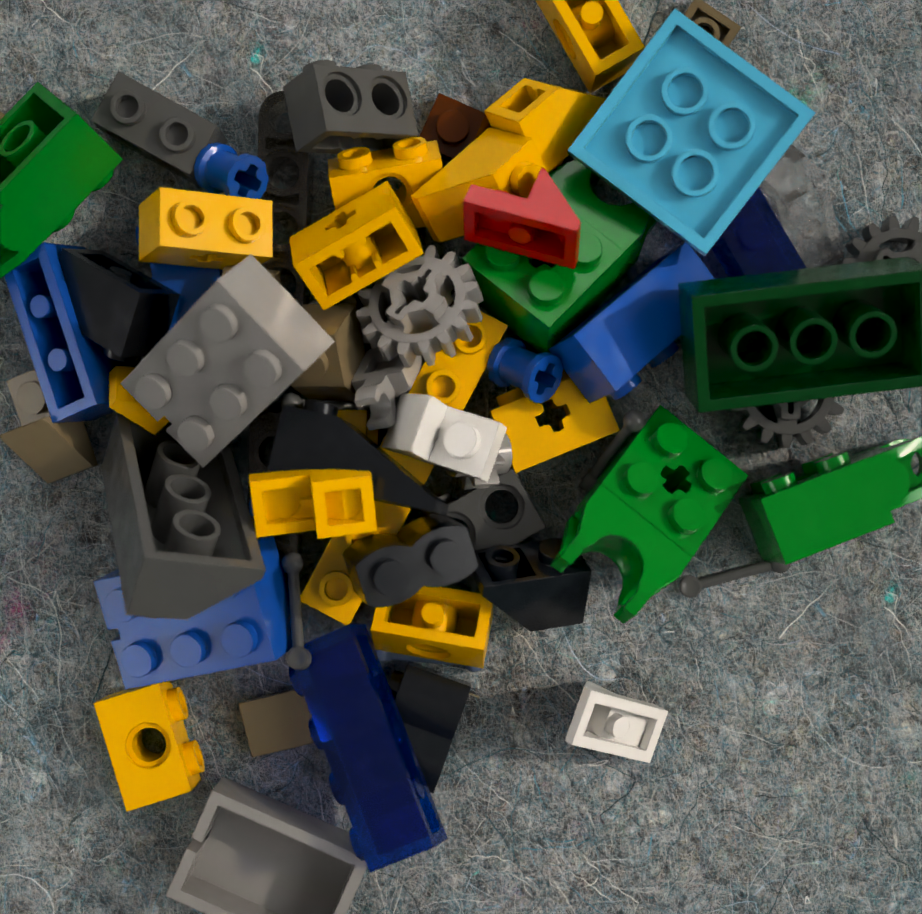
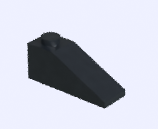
[267,400,449,517]

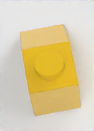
[410,127,548,243]

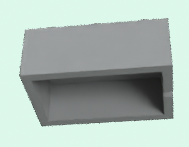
[120,254,335,467]
[165,777,374,914]

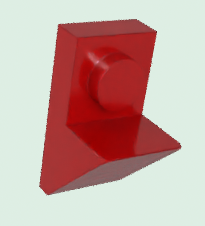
[463,167,581,270]

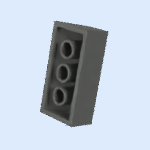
[101,414,266,620]

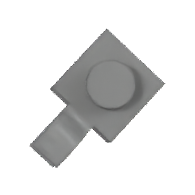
[351,348,424,431]

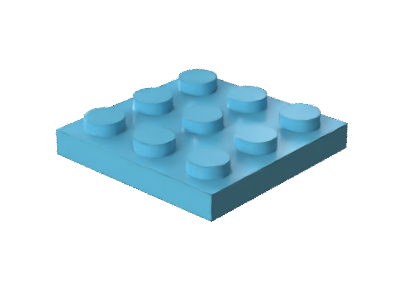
[568,9,816,257]

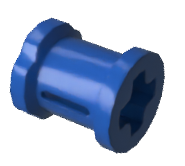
[194,142,269,199]
[487,337,563,403]

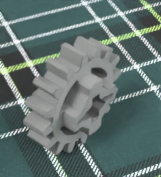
[356,245,484,368]

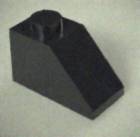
[59,248,180,363]

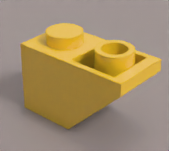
[484,78,606,173]

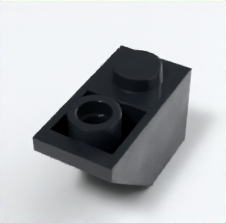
[471,538,592,632]

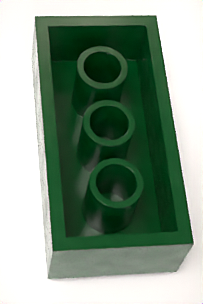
[678,257,922,413]

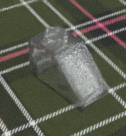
[750,145,844,270]

